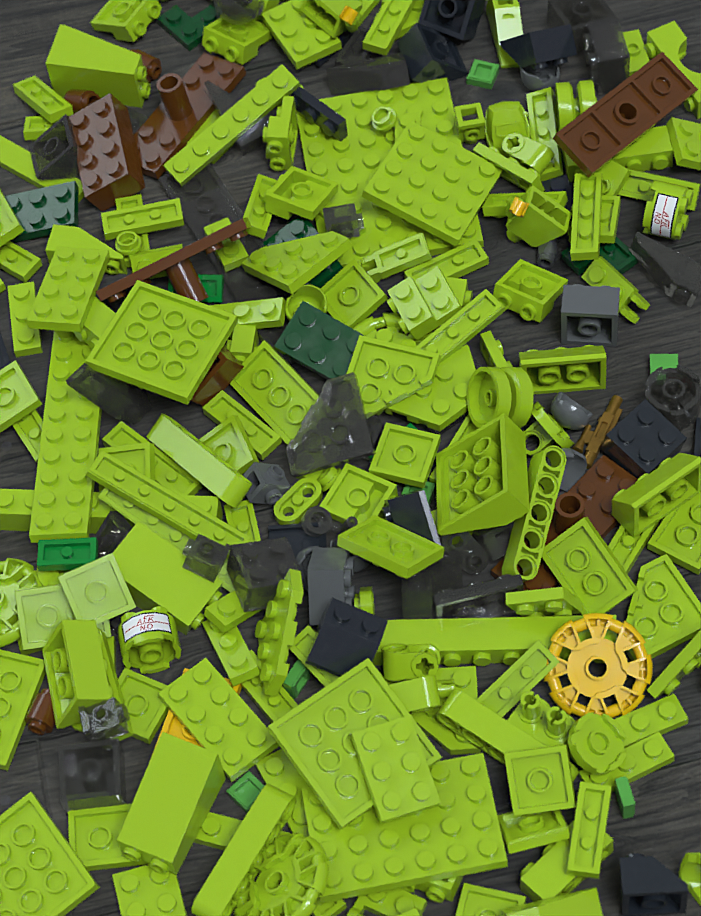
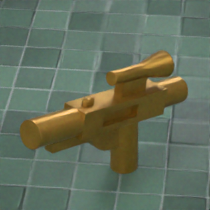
[572,395,623,469]

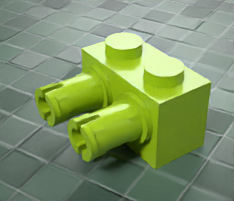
[507,691,575,748]

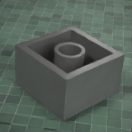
[561,284,620,347]
[307,548,355,625]

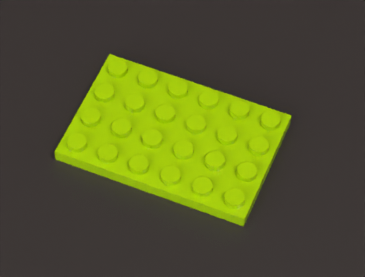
[301,753,508,903]

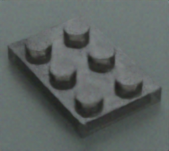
[433,574,524,619]

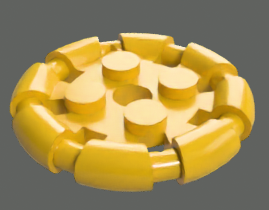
[543,613,653,718]

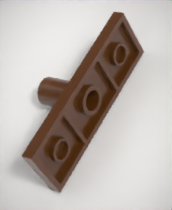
[552,51,698,178]
[134,53,246,179]
[96,217,252,303]
[491,455,638,592]

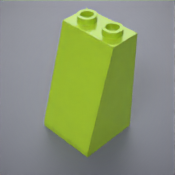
[46,24,151,108]
[113,521,223,635]
[117,732,226,875]

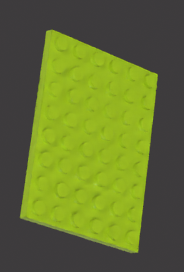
[296,78,484,268]

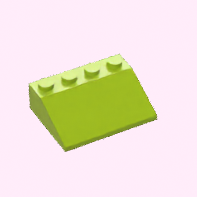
[436,413,530,535]

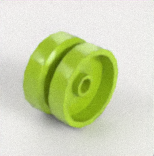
[555,80,597,131]
[467,367,534,428]

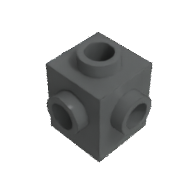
[243,462,290,505]

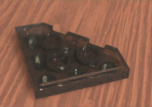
[286,372,376,478]

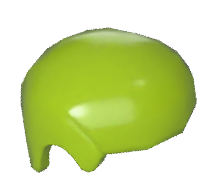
[285,284,327,321]

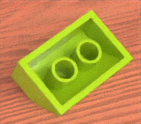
[519,345,606,395]
[612,453,701,538]
[42,620,113,728]

